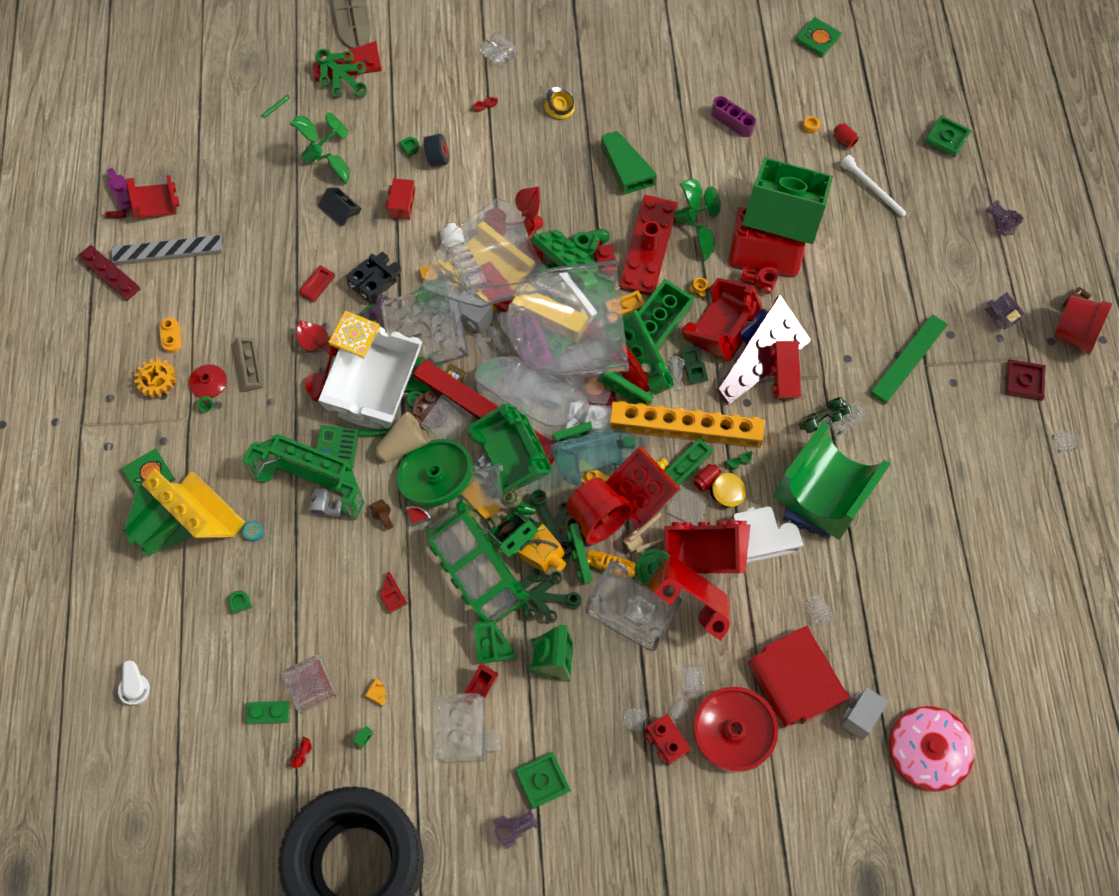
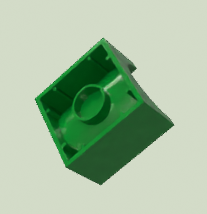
[743,157,833,245]
[773,421,891,540]

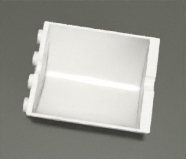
[318,327,423,429]

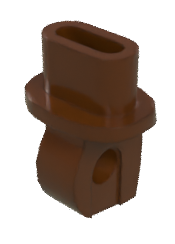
[370,499,394,530]

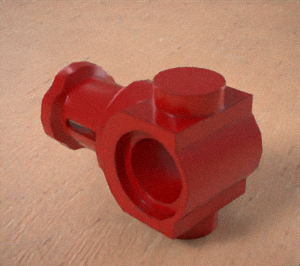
[740,266,778,294]

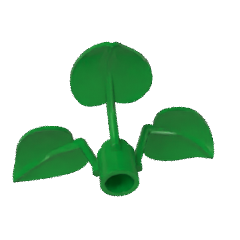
[290,112,350,184]
[674,179,721,261]

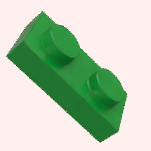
[246,701,290,725]

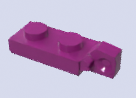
[106,167,131,212]

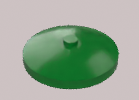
[397,439,473,507]

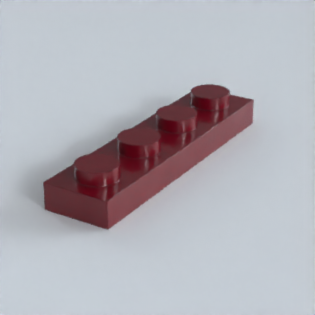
[77,245,141,301]

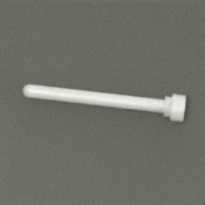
[840,155,906,217]

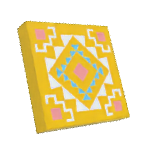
[328,311,380,359]

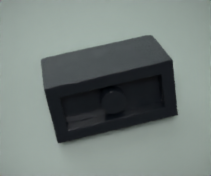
[319,188,362,226]

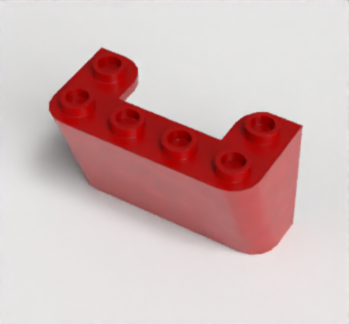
[664,520,751,574]
[646,557,730,641]

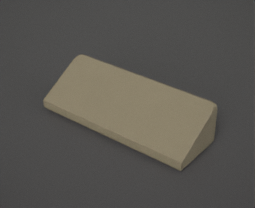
[233,337,263,392]

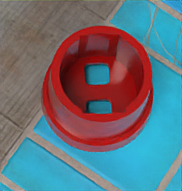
[1053,295,1113,356]
[565,477,633,545]

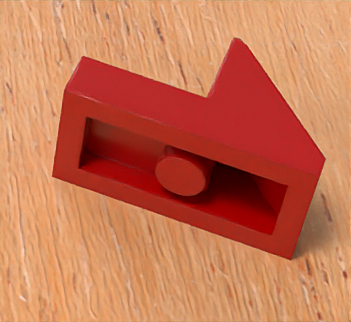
[462,663,499,707]

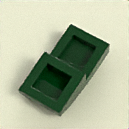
[680,346,708,385]

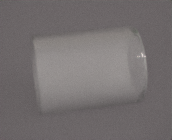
[667,698,690,722]

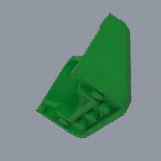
[468,403,552,495]

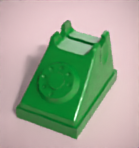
[528,625,574,682]

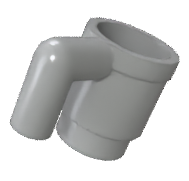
[308,488,342,517]

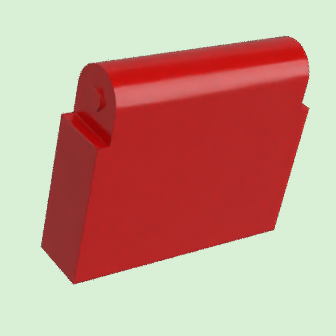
[747,625,850,728]

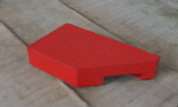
[380,572,407,614]

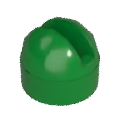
[198,396,213,412]

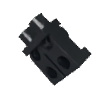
[346,251,401,304]

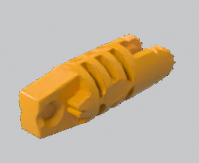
[586,550,636,578]

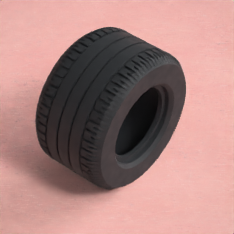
[278,786,424,896]

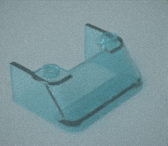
[551,429,645,486]

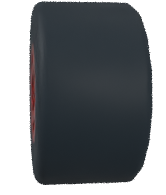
[423,134,449,167]

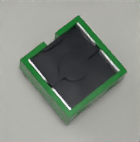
[487,509,539,558]

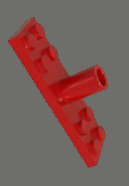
[619,194,678,296]

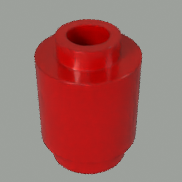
[833,123,859,148]
[693,464,722,492]

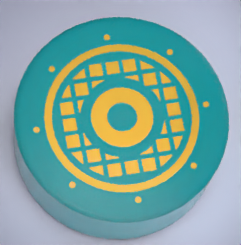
[243,521,264,542]

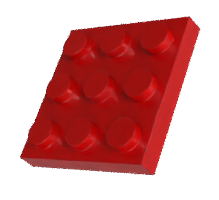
[606,446,681,529]

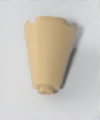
[375,412,430,462]

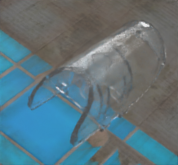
[475,356,590,436]

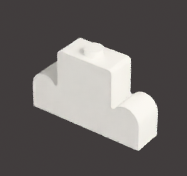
[732,506,804,564]

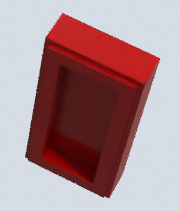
[298,265,335,303]

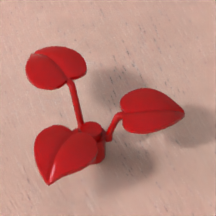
[483,186,543,269]
[297,320,339,402]

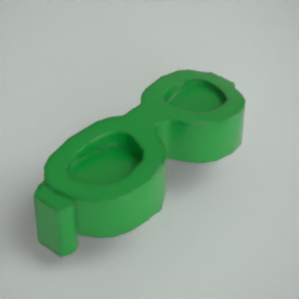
[726,450,753,470]

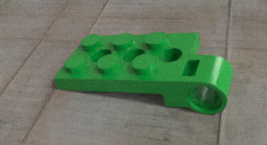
[530,229,599,293]
[603,309,674,395]

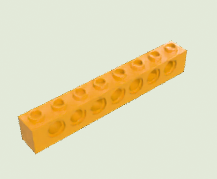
[609,401,765,448]

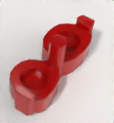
[473,97,498,112]
[288,737,312,768]

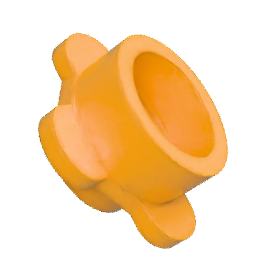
[689,277,711,297]

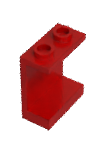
[126,175,179,218]

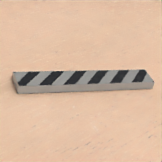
[112,235,222,265]

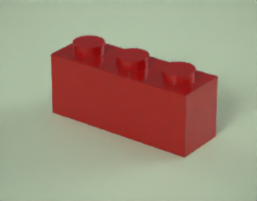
[769,340,802,400]

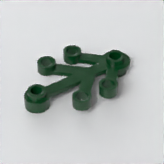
[798,397,852,433]
[528,489,575,559]
[504,569,581,623]

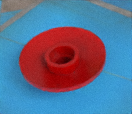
[189,364,227,398]

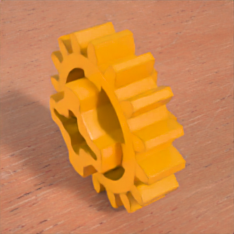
[134,358,177,398]

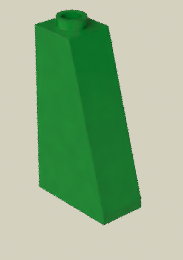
[601,131,657,195]

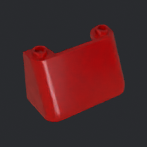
[681,277,762,361]

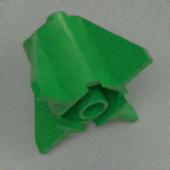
[123,481,193,557]

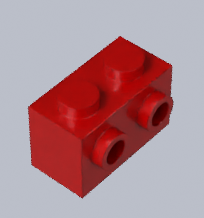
[385,178,416,220]
[645,713,691,766]

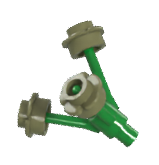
[485,480,536,531]

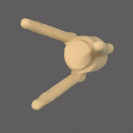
[623,513,664,553]

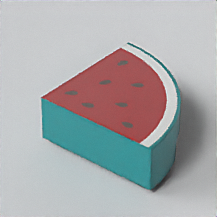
[406,506,431,526]

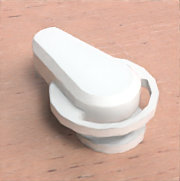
[118,661,150,705]

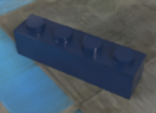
[783,507,830,539]

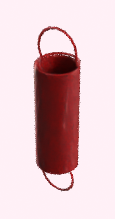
[102,211,131,218]

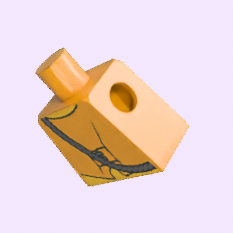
[517,524,566,573]

